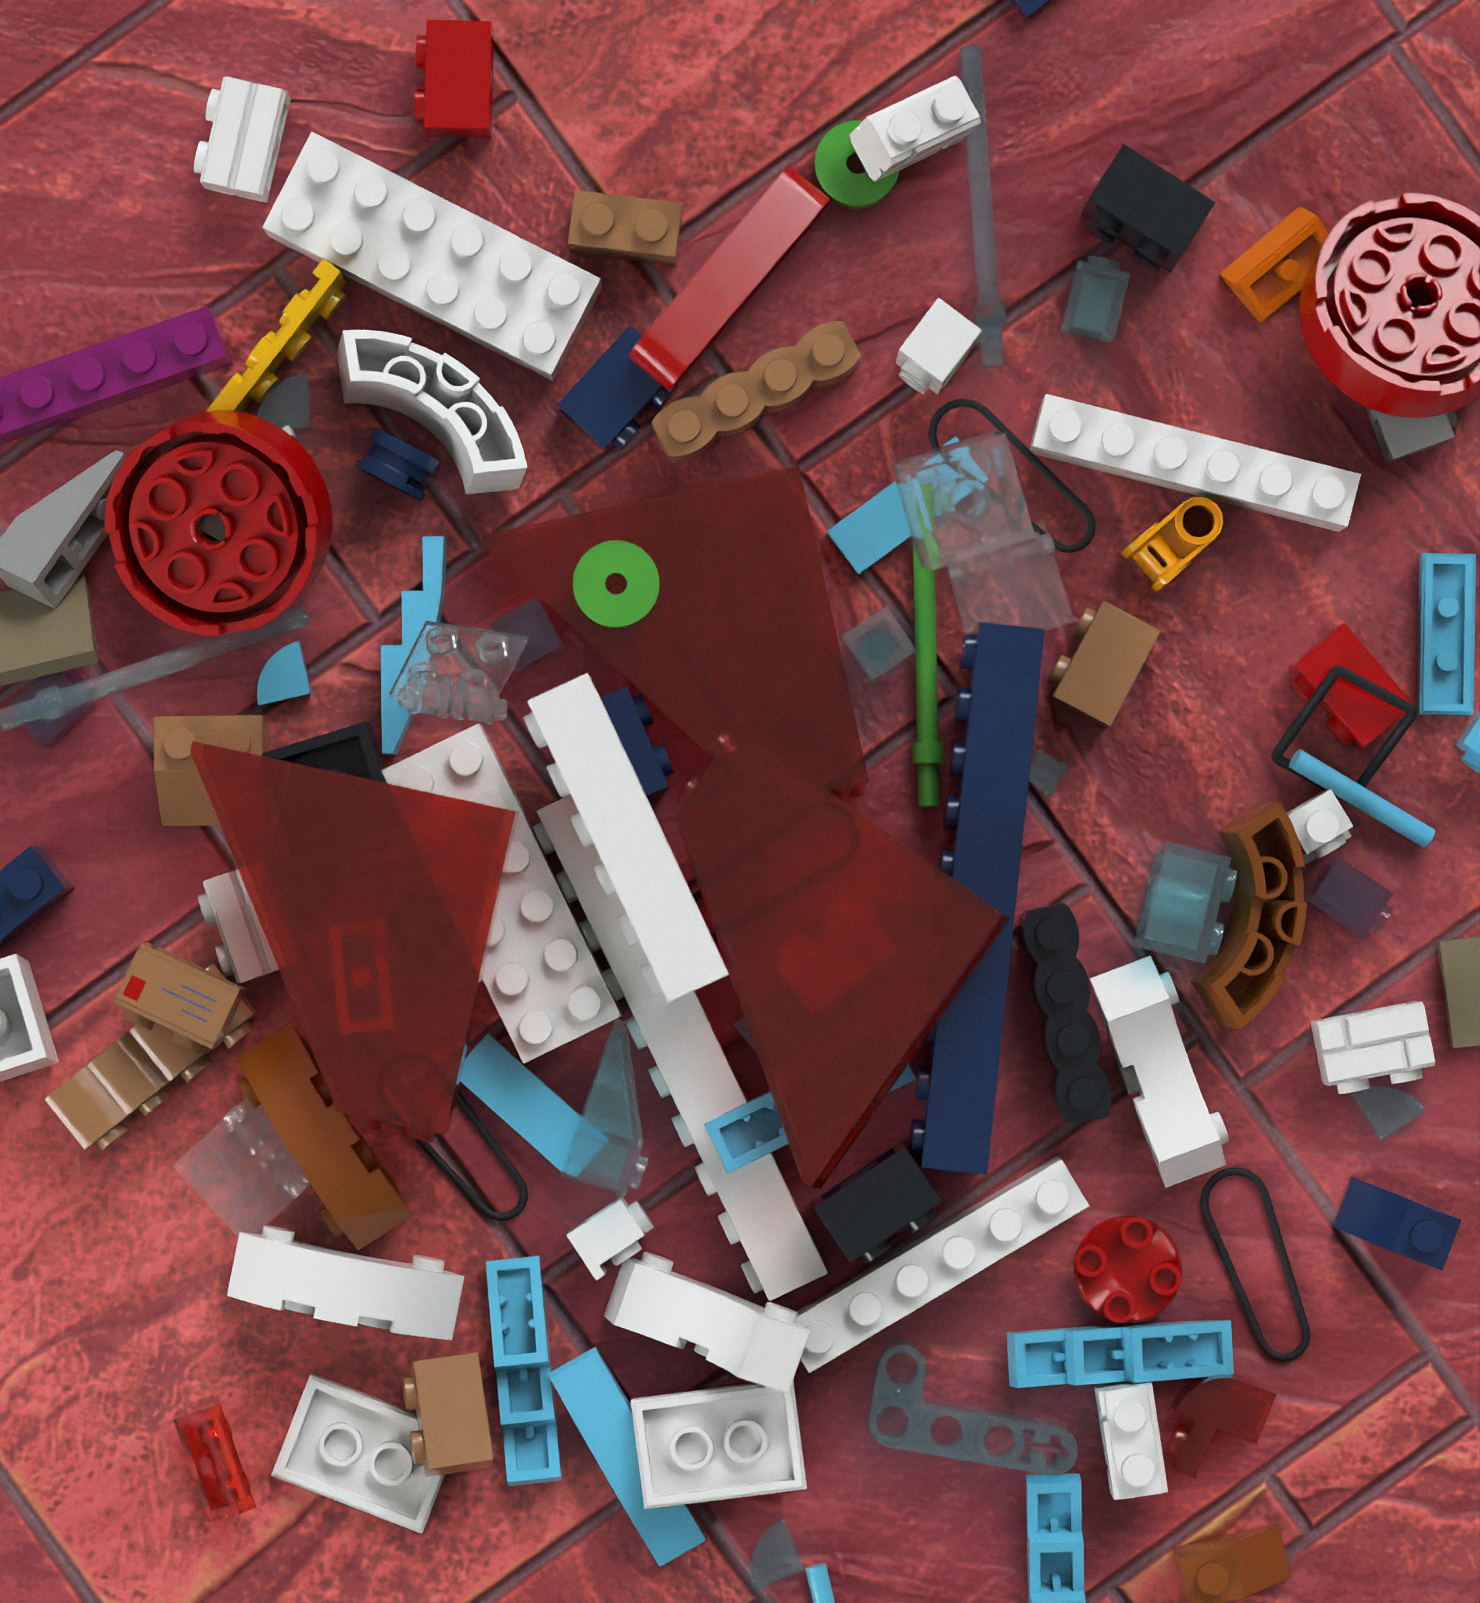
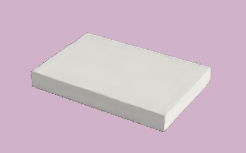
[271,1373,445,1534]
[631,1380,807,1509]

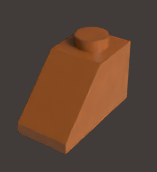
[1173,1523,1291,1603]

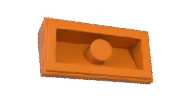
[1220,207,1329,323]

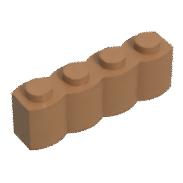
[652,321,861,463]
[44,963,258,1150]

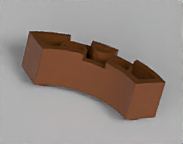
[1190,801,1307,1030]
[236,1022,413,1250]

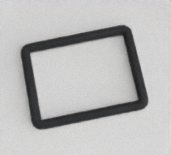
[1271,666,1417,802]

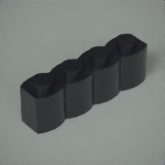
[1020,903,1111,1124]

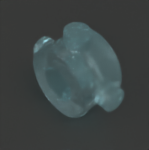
[1029,749,1068,796]

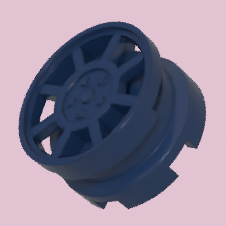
[355,428,442,502]

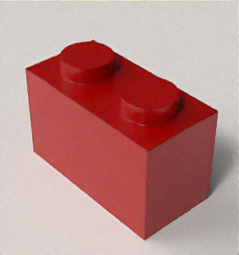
[414,20,494,138]
[1288,623,1414,749]

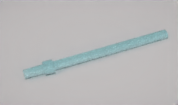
[960,45,1006,368]
[0,606,309,732]

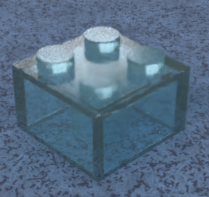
[1132,841,1237,964]

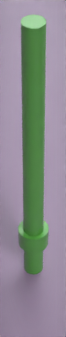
[911,483,944,807]

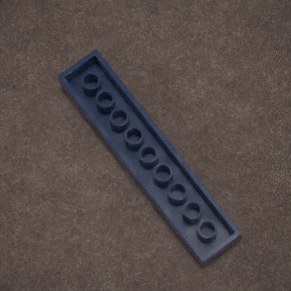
[909,622,1045,1175]

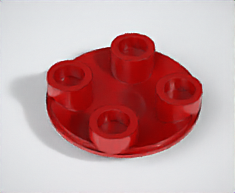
[1074,1216,1182,1324]

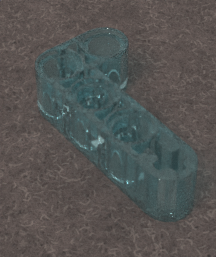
[868,1340,1078,1475]

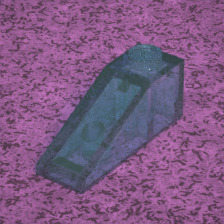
[560,1019,648,1197]

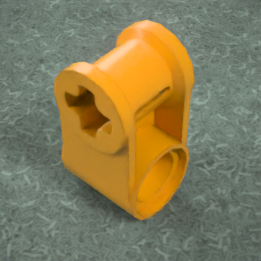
[1121,496,1223,594]

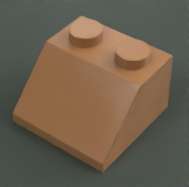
[153,715,270,826]

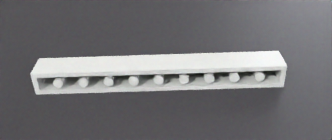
[533,795,828,1301]

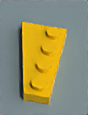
[207,258,346,412]

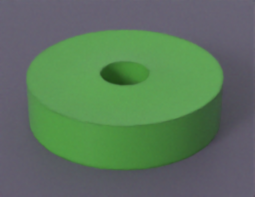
[814,120,900,209]
[573,540,660,628]

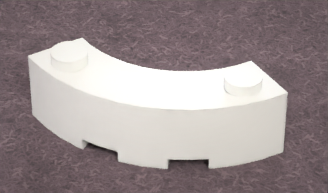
[336,330,527,494]
[1090,956,1230,1188]
[227,1225,465,1340]
[604,1252,810,1393]

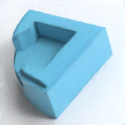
[257,641,312,707]

